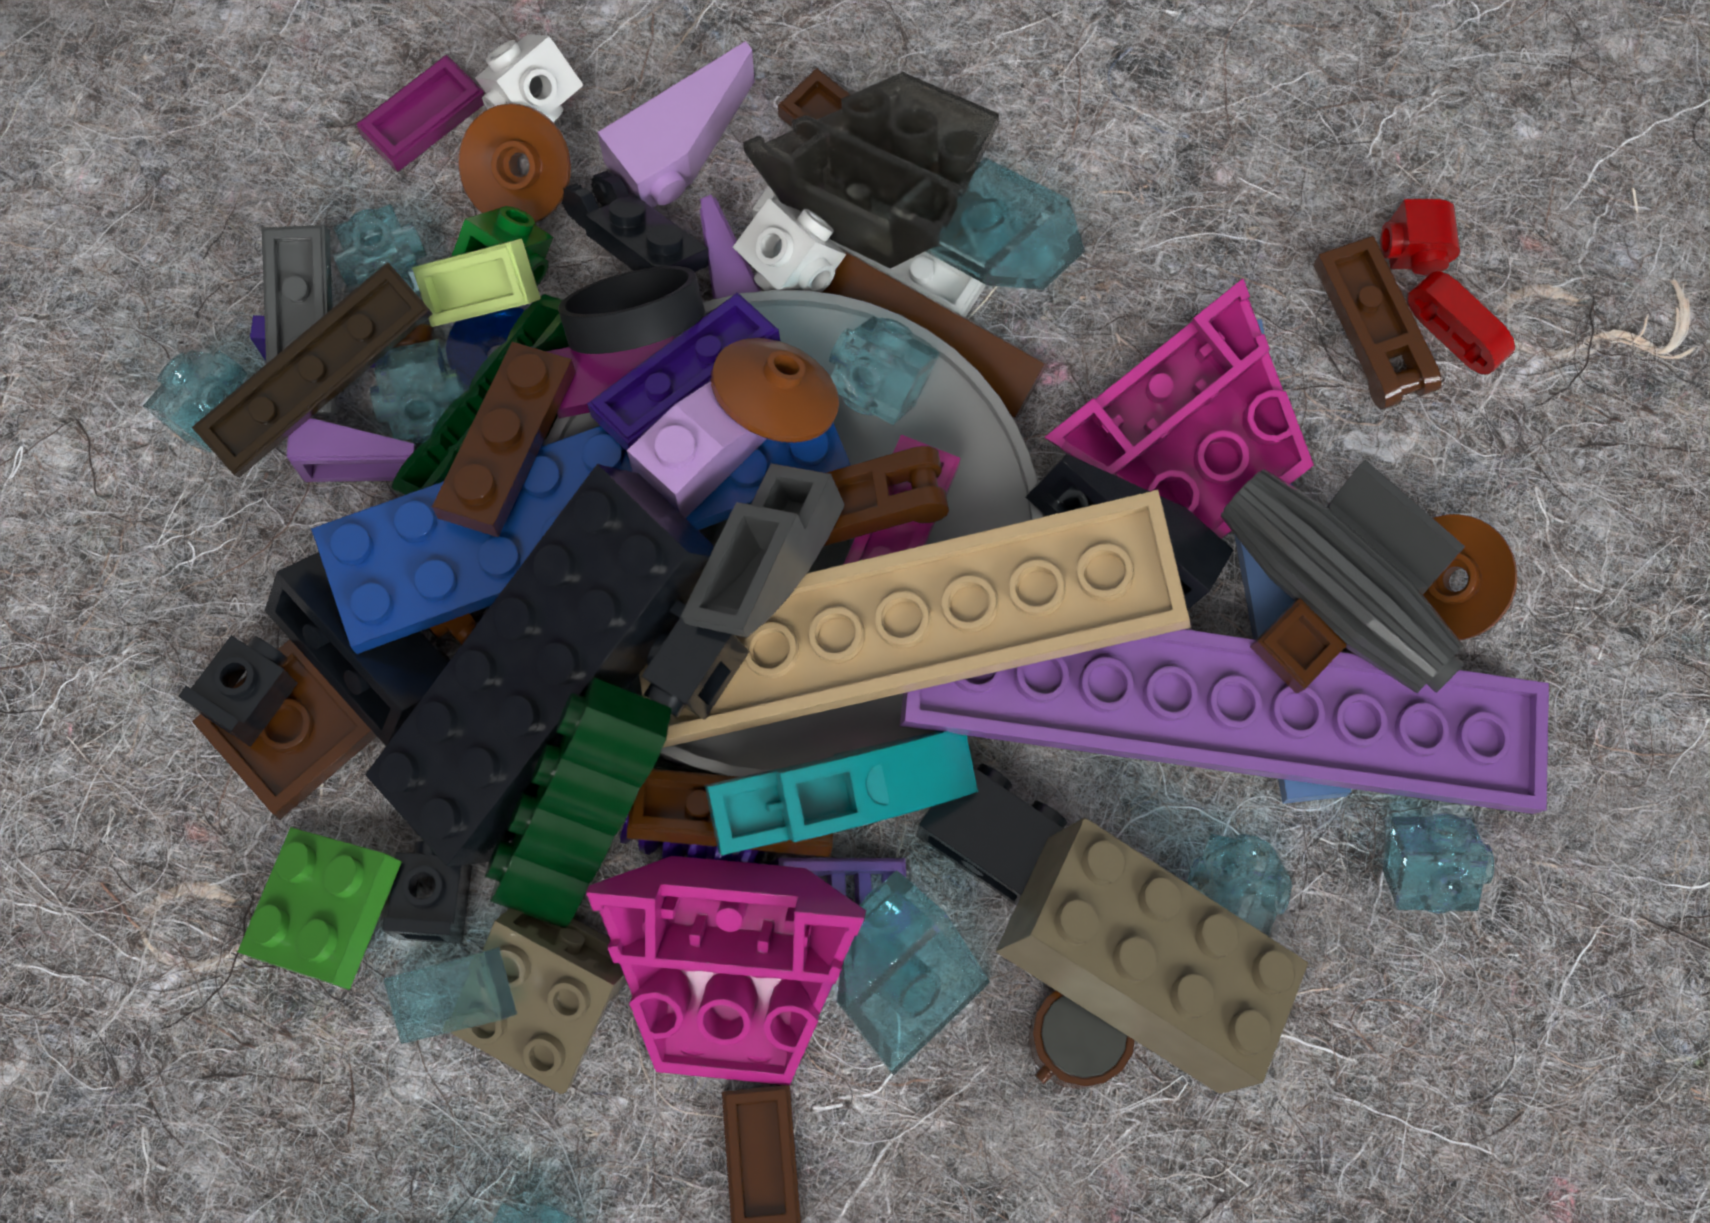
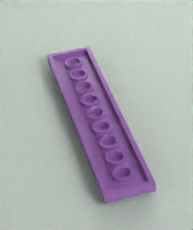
[900,629,1549,814]

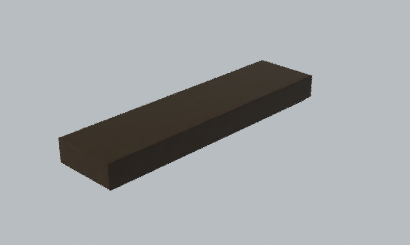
[192,262,433,478]

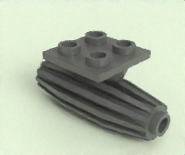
[1221,460,1465,693]

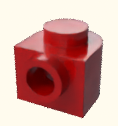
[1380,199,1460,275]

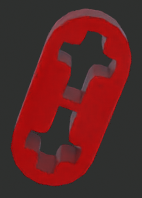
[1407,271,1515,375]

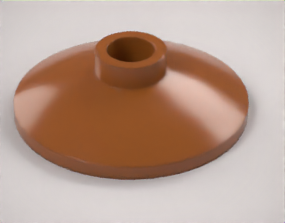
[458,104,571,223]
[711,338,839,443]
[1423,514,1517,640]

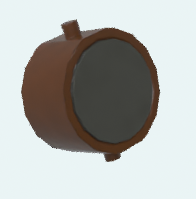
[1028,991,1135,1090]

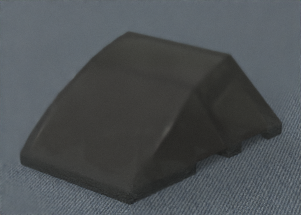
[743,72,999,269]

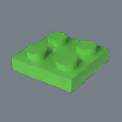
[237,827,402,990]

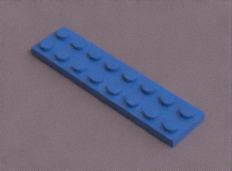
[311,423,851,654]

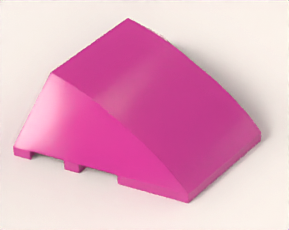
[1044,278,1314,539]
[586,856,866,1085]

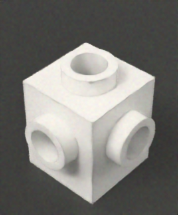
[475,34,583,122]
[733,198,846,292]

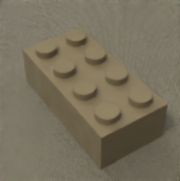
[995,817,1309,1094]

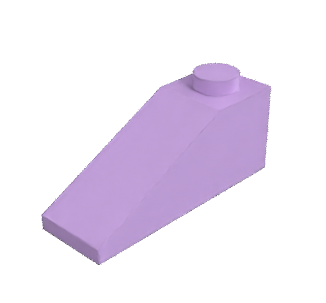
[597,41,755,208]
[627,381,767,518]

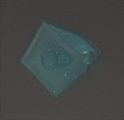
[901,158,1085,290]
[836,870,990,1075]

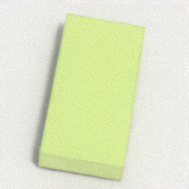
[412,238,541,327]

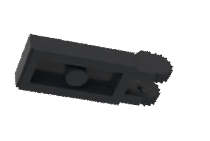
[562,170,708,272]

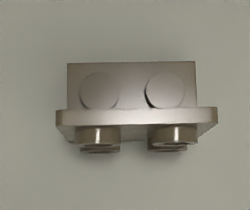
[450,908,627,1094]

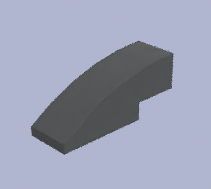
[681,463,845,637]

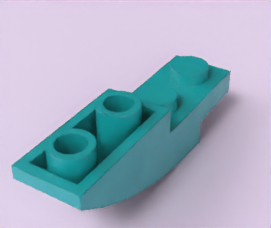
[705,731,978,855]

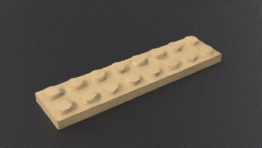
[639,490,1191,748]

